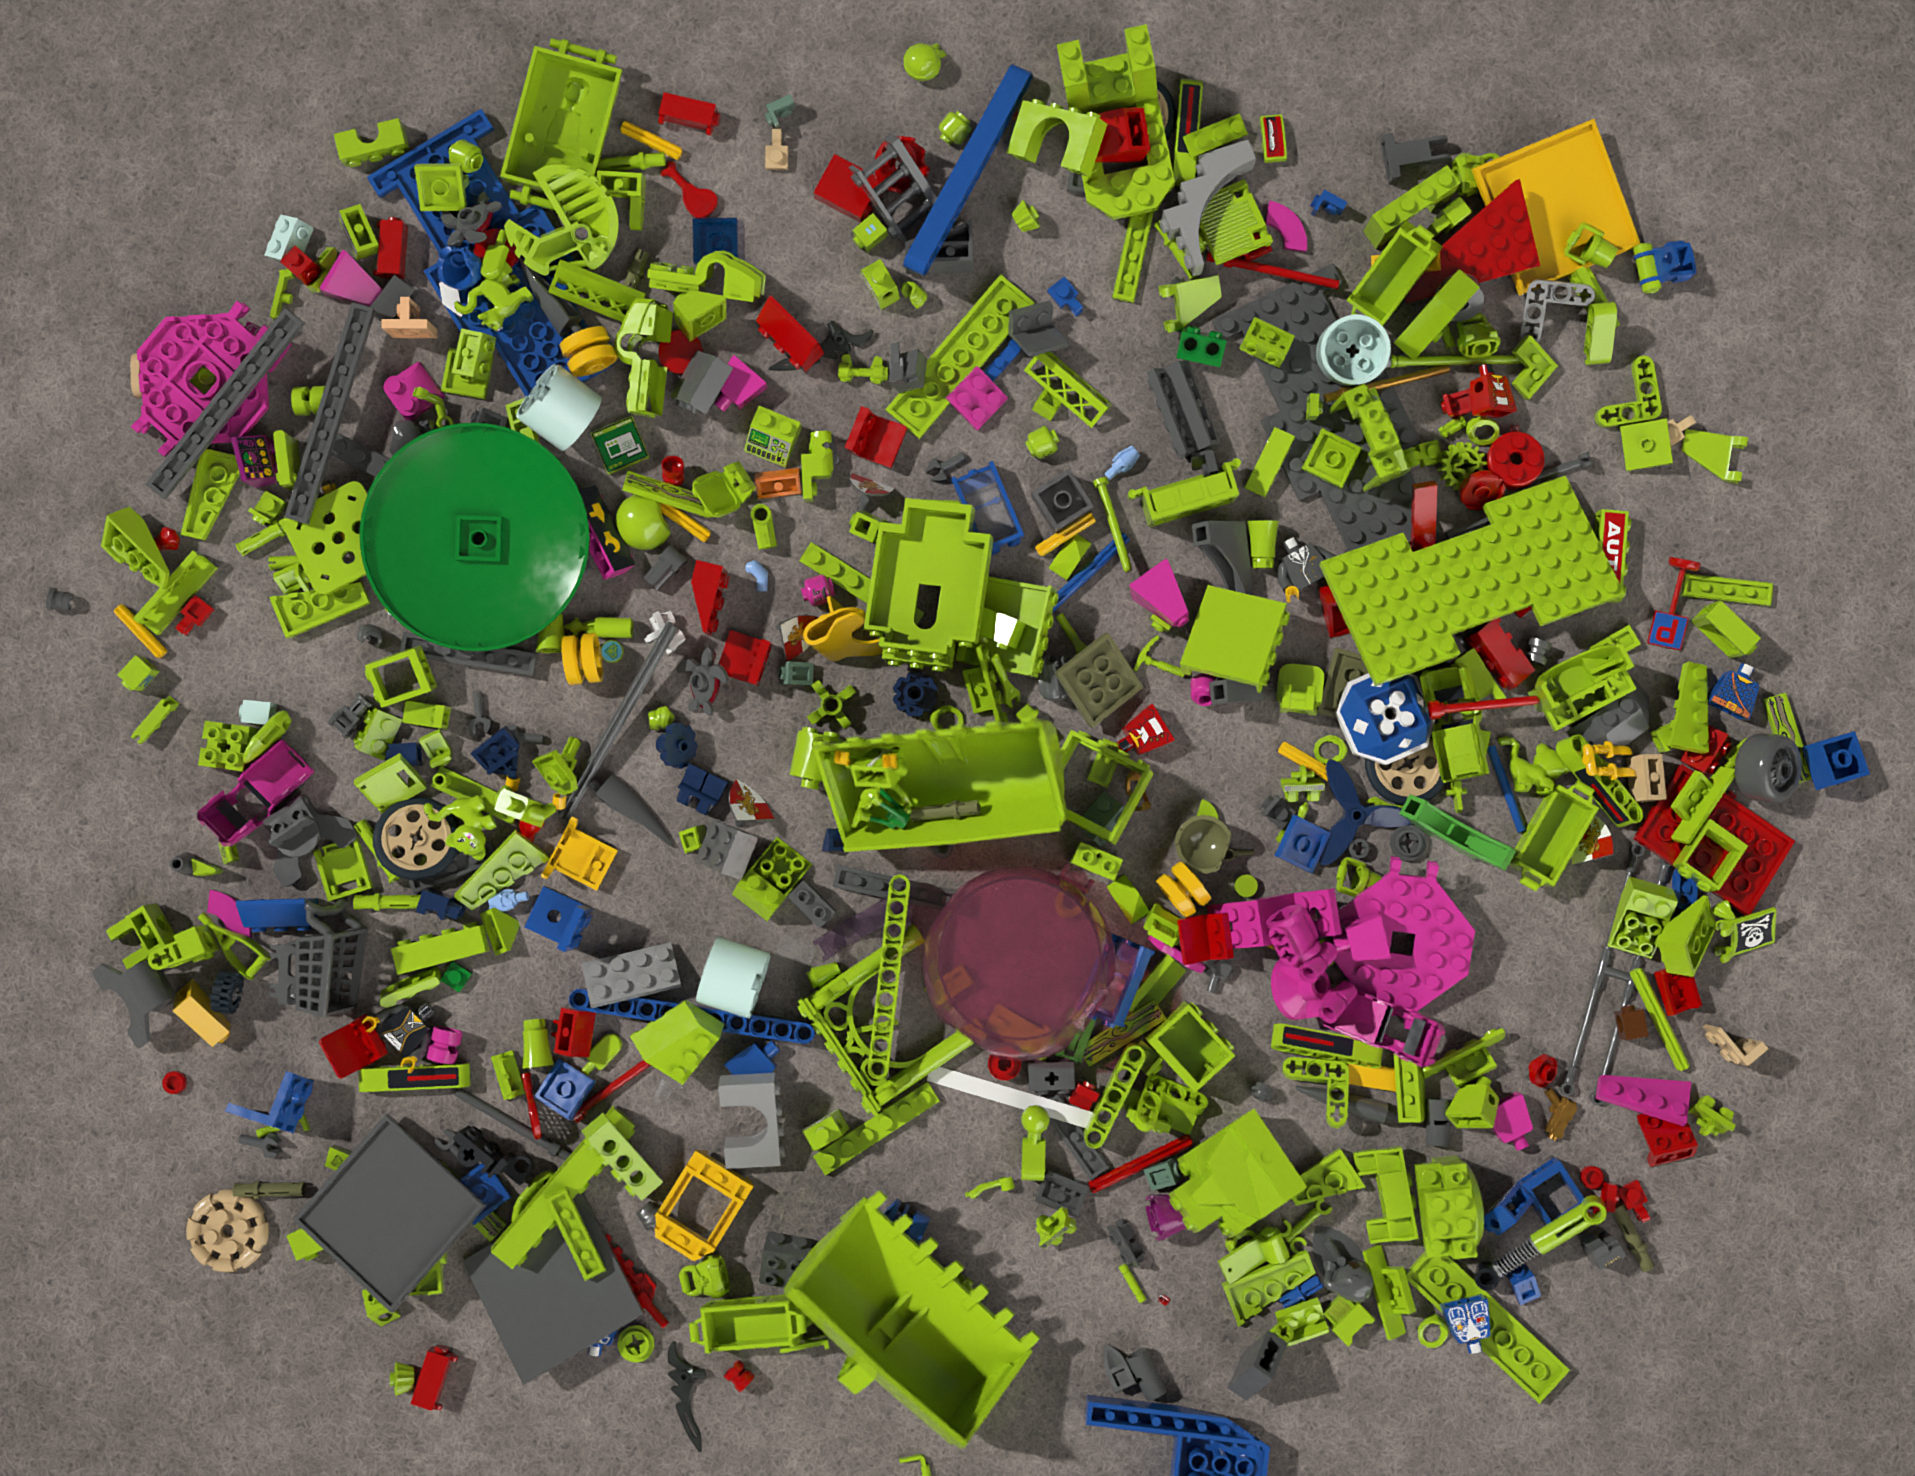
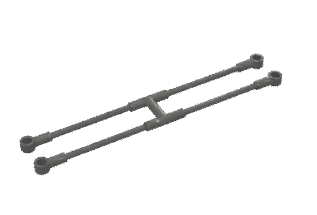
[1559,843,1672,1105]

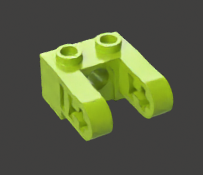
[596,170,646,231]
[106,903,175,970]
[148,925,220,970]

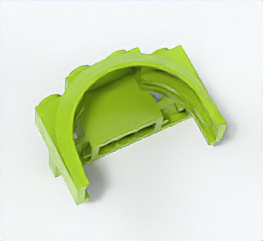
[1527,644,1637,731]
[1414,1155,1484,1259]

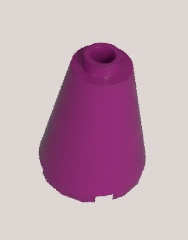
[1145,1194,1186,1241]

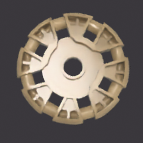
[186,1189,269,1272]

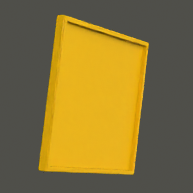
[1471,119,1641,296]

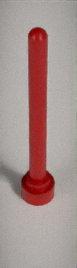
[1428,696,1540,720]
[573,1060,651,1123]

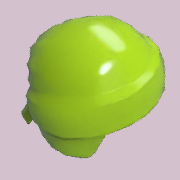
[903,43,946,81]

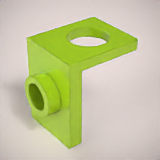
[362,1289,401,1327]

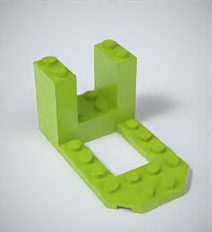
[1056,24,1175,220]

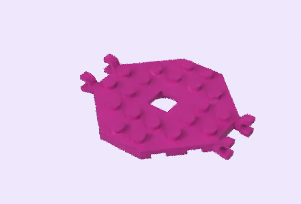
[131,301,269,457]
[1331,856,1475,1029]

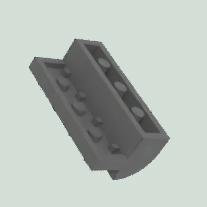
[1146,361,1221,459]

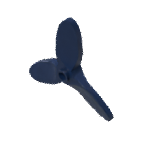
[1319,759,1412,865]

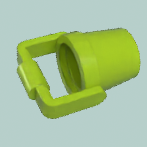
[1564,222,1618,268]
[1336,857,1382,897]

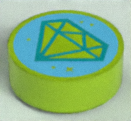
[601,640,624,663]

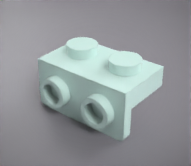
[264,214,313,261]

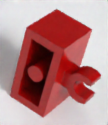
[551,1007,596,1057]

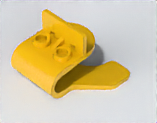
[804,596,883,662]

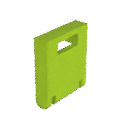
[273,430,301,491]
[354,753,427,813]
[313,836,374,902]

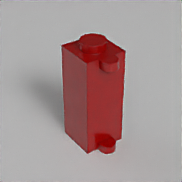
[658,92,721,136]
[373,217,408,279]
[410,1345,458,1411]

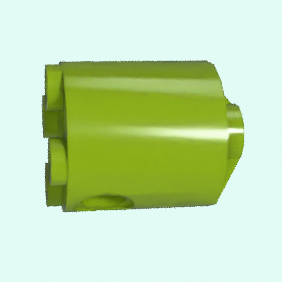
[789,727,842,790]

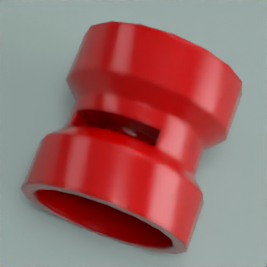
[661,456,685,486]
[723,1359,755,1393]

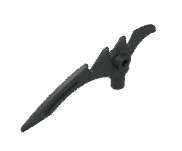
[769,321,874,371]
[668,1341,706,1452]

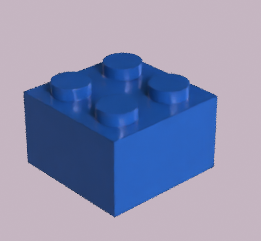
[1801,731,1870,790]

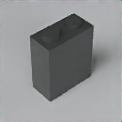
[670,350,733,415]
[1228,1330,1288,1401]

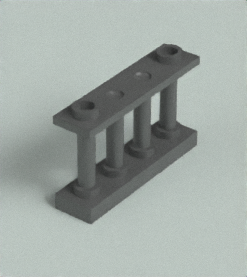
[849,133,937,243]

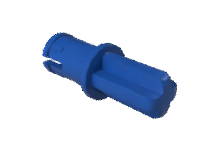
[1279,1276,1323,1309]

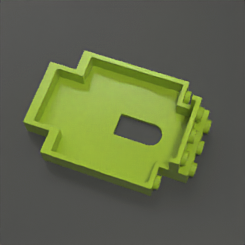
[864,498,994,672]

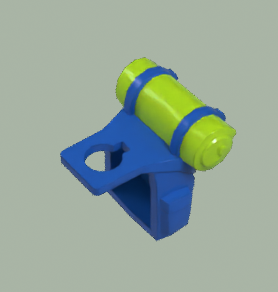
[1633,240,1697,294]

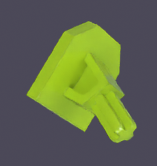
[532,736,581,796]

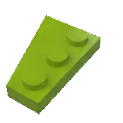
[1291,1148,1366,1206]

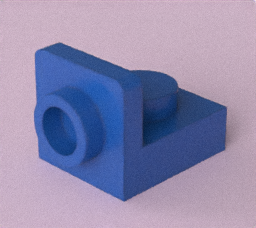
[1310,189,1348,216]
[1505,1264,1541,1305]

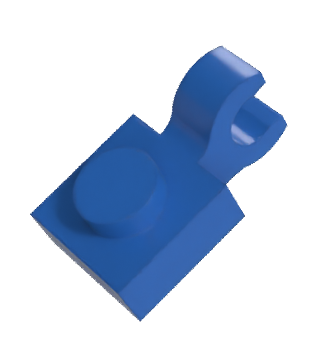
[1047,276,1083,317]

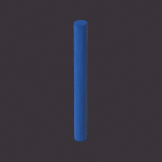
[1487,745,1526,833]

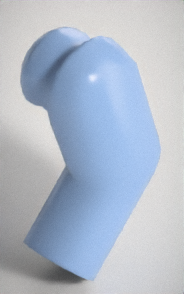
[745,560,768,592]

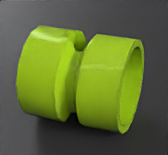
[291,386,325,416]

